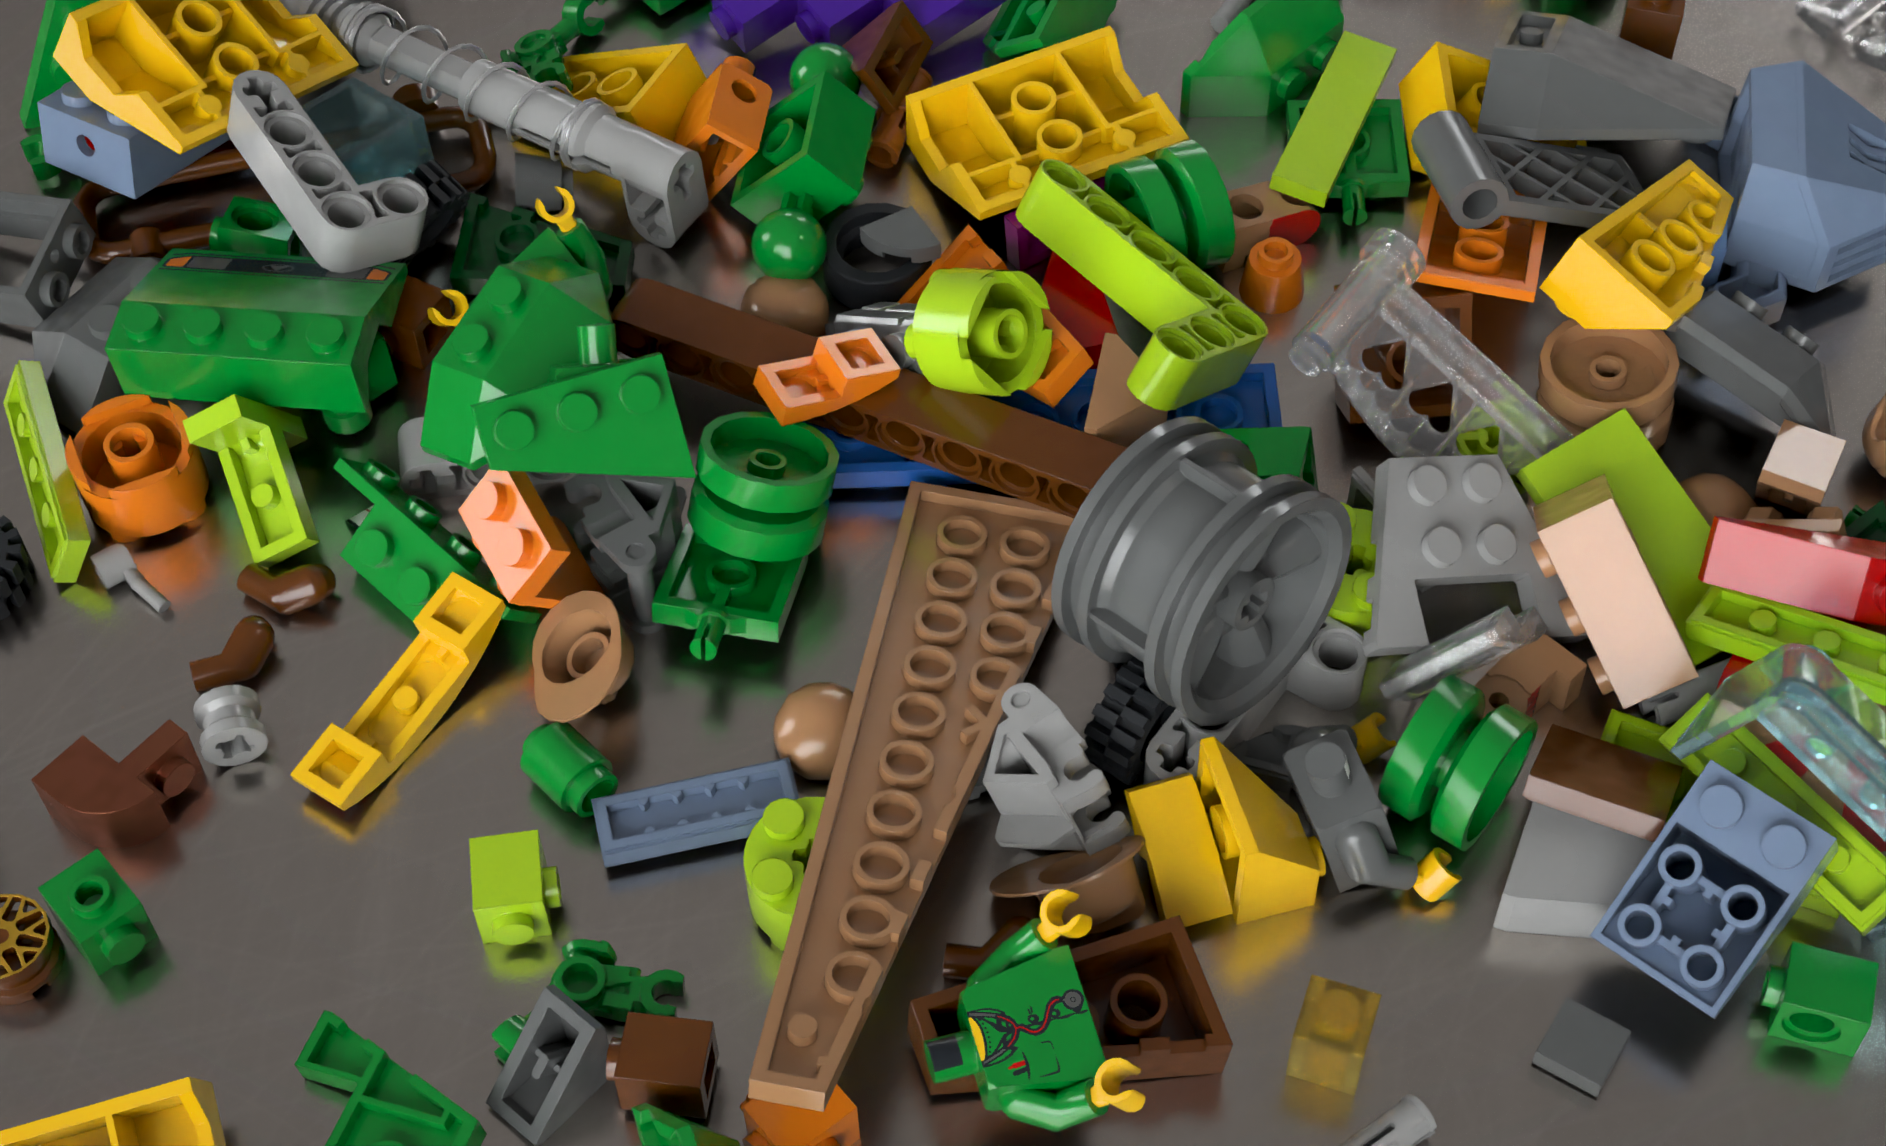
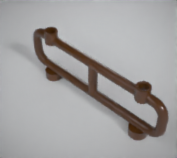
[73,83,497,265]

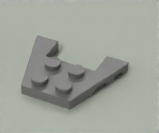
[1363,454,1588,657]

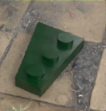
[450,192,635,301]

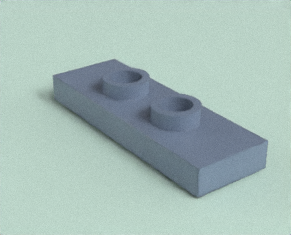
[591,757,799,868]

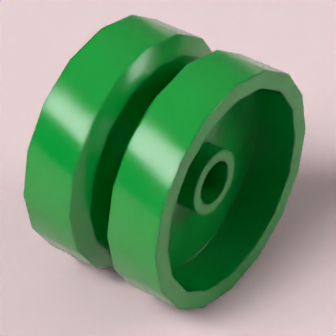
[1104,140,1236,271]
[687,412,840,562]
[1378,674,1538,852]

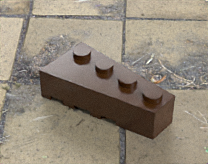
[907,915,1233,1095]

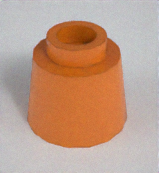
[1239,237,1305,314]

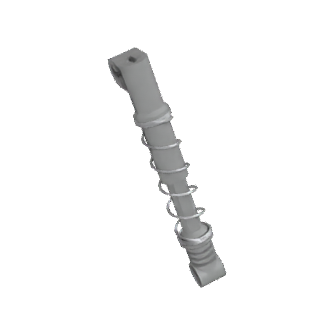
[279,0,708,248]

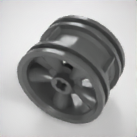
[1051,416,1352,726]

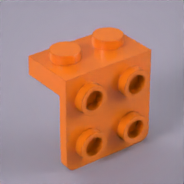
[458,469,605,609]

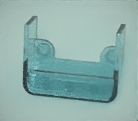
[1670,643,1886,942]

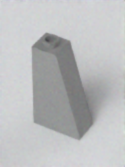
[1493,801,1667,938]

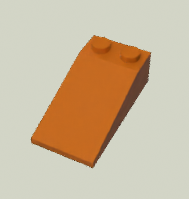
[1409,182,1547,303]

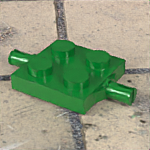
[1285,99,1410,226]
[652,523,808,660]

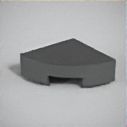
[860,206,941,263]
[1232,725,1307,793]

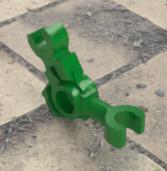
[500,0,605,91]
[491,939,685,1065]

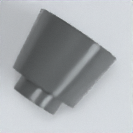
[515,152,573,213]

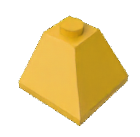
[1196,736,1326,925]

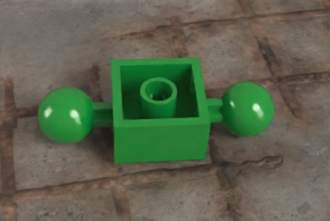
[730,42,876,279]

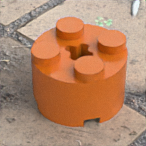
[65,394,209,543]

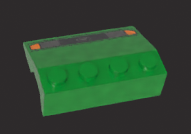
[104,248,408,413]

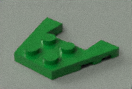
[294,1010,487,1146]

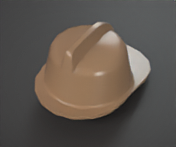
[532,590,635,723]
[989,835,1146,934]

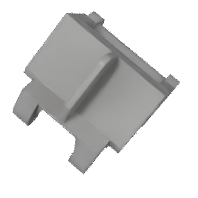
[983,683,1131,856]

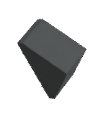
[485,984,609,1146]

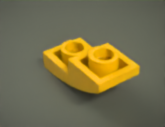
[1124,772,1233,927]

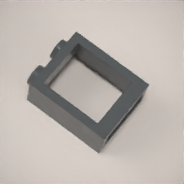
[0,191,96,328]

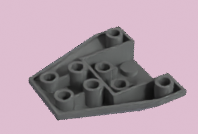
[1477,10,1736,144]

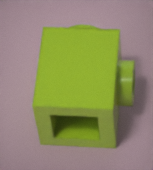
[469,829,562,945]

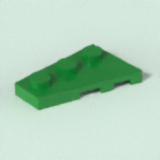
[470,352,696,478]

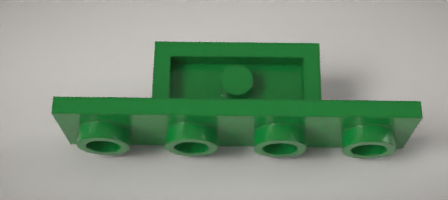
[333,457,542,624]

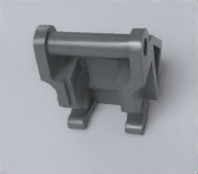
[564,474,687,634]

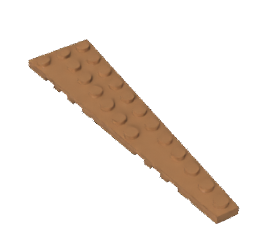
[748,481,1074,1112]

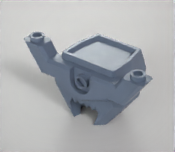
[1705,60,1886,325]

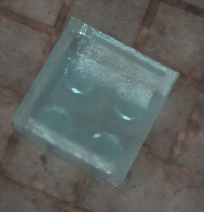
[302,77,434,185]

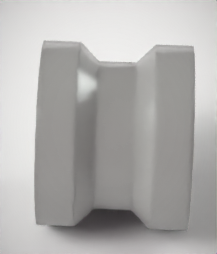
[193,685,268,766]

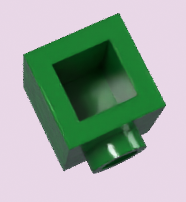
[38,848,158,976]

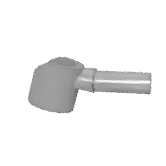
[90,544,171,613]

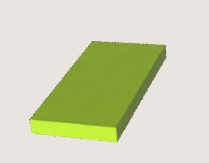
[1516,408,1723,668]

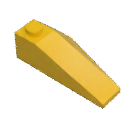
[1539,159,1734,329]

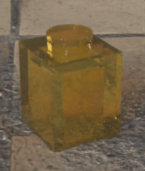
[1286,974,1382,1095]

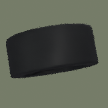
[823,203,932,309]

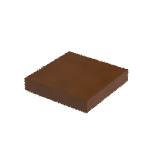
[1522,724,1684,842]

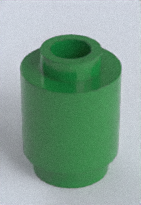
[520,722,618,818]

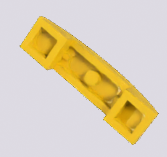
[290,571,506,811]

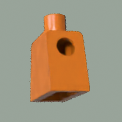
[673,56,773,201]

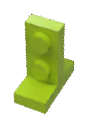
[182,394,320,568]

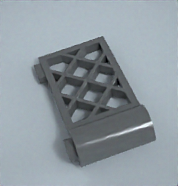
[1411,110,1644,229]

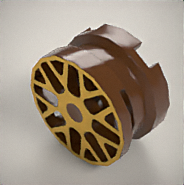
[0,894,65,1005]

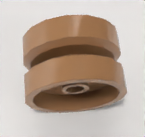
[1535,319,1680,451]

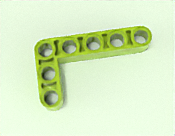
[1015,159,1268,411]

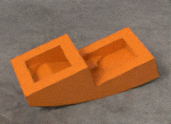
[753,327,901,426]

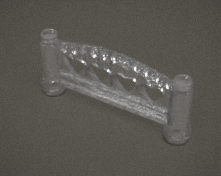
[1288,228,1574,521]

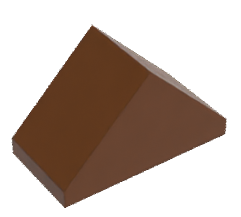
[842,0,933,115]

